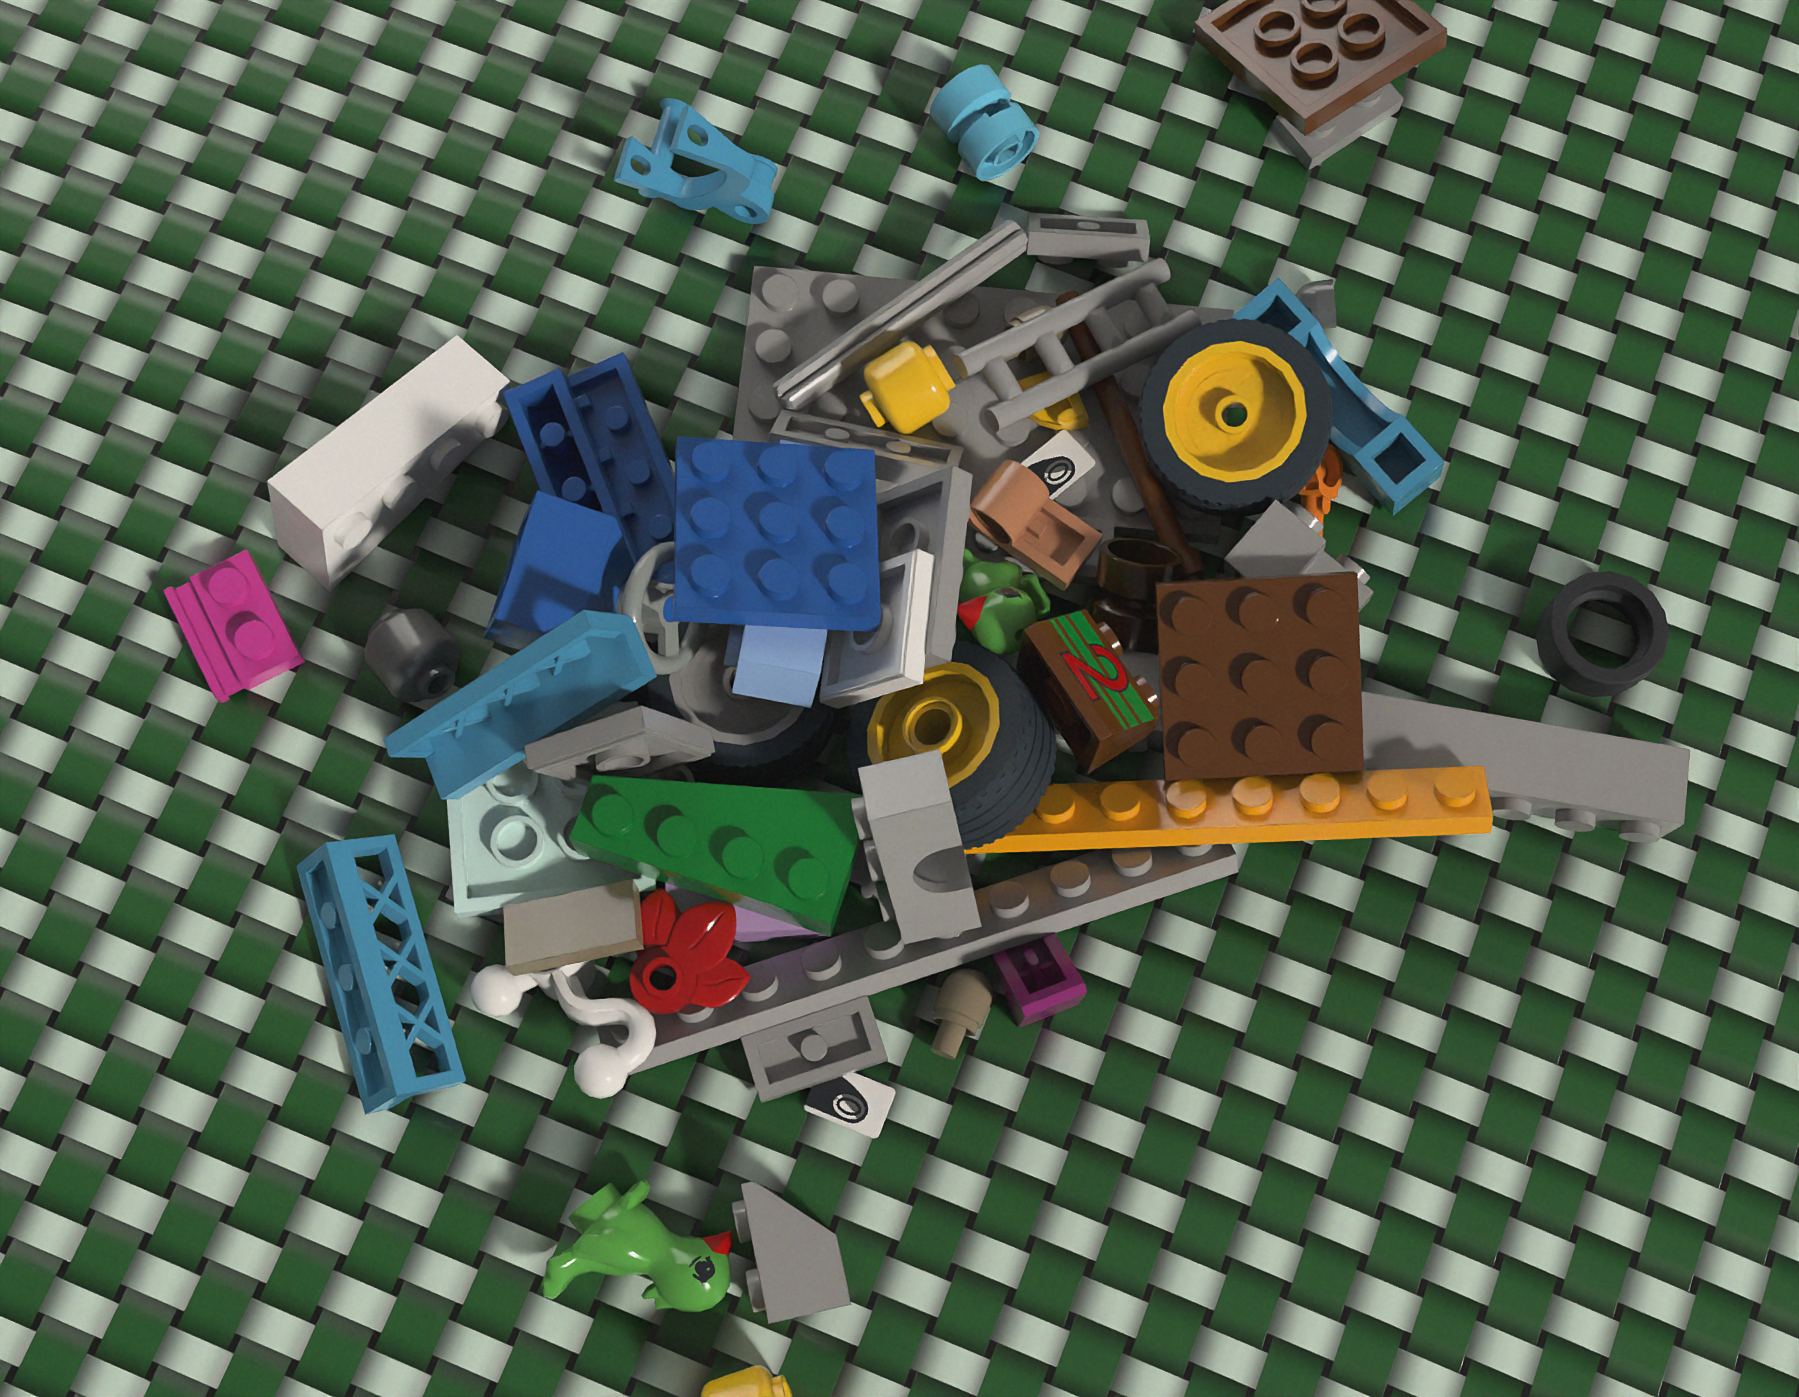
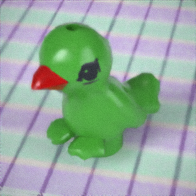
[957,548,1051,655]
[541,1180,734,1312]

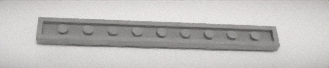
[597,844,1239,1075]

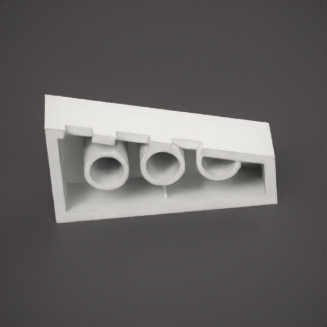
[267,335,510,592]

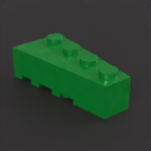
[569,775,863,937]

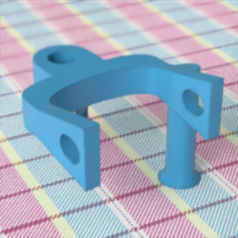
[613,98,778,224]

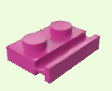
[163,549,305,703]

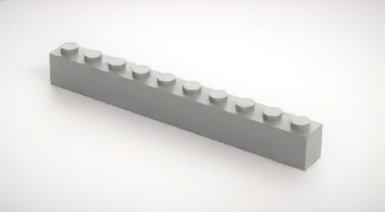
[1053,649,1690,843]

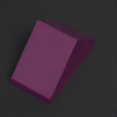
[989,932,1087,1028]

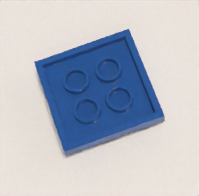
[673,436,881,632]

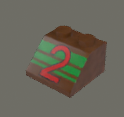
[1016,609,1160,774]

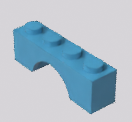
[1230,277,1444,517]

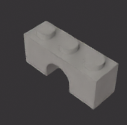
[851,749,982,945]

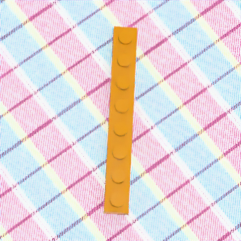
[964,766,1493,854]

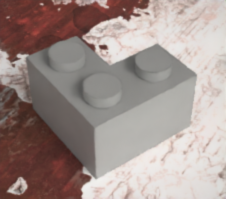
[1224,500,1374,612]

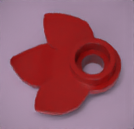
[629,889,751,1014]

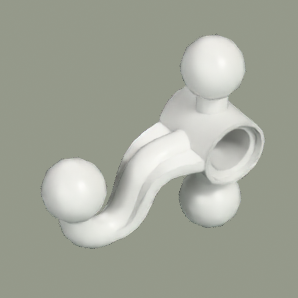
[471,951,656,1099]

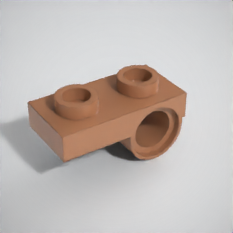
[967,460,1103,591]

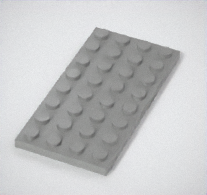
[732,266,1234,545]

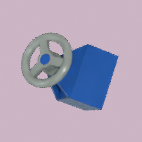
[484,490,709,675]

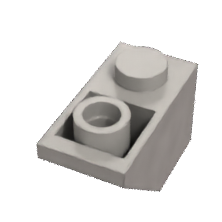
[732,1181,852,1324]

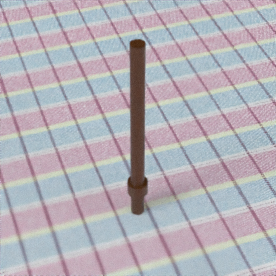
[1055,290,1208,581]

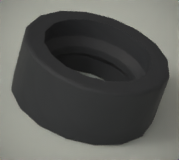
[1535,571,1669,697]

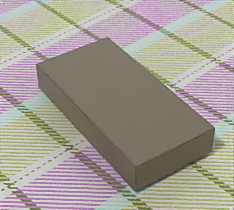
[503,879,644,976]

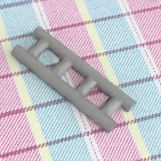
[953,258,1202,432]

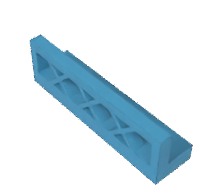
[383,610,657,800]
[296,834,466,1115]

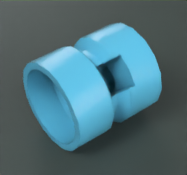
[930,64,1040,181]

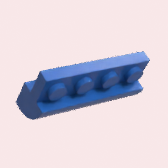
[503,352,675,584]

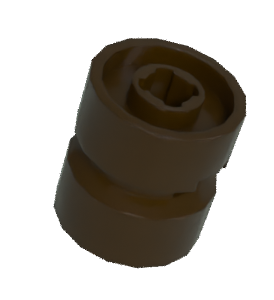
[1089,538,1184,651]

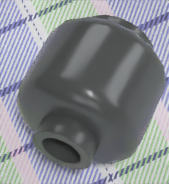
[364,609,462,702]

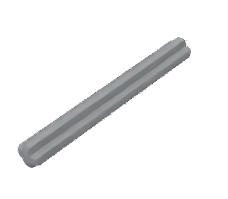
[773,220,1028,412]

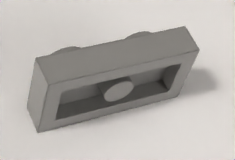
[1272,83,1404,171]
[1026,213,1150,268]
[740,995,888,1103]

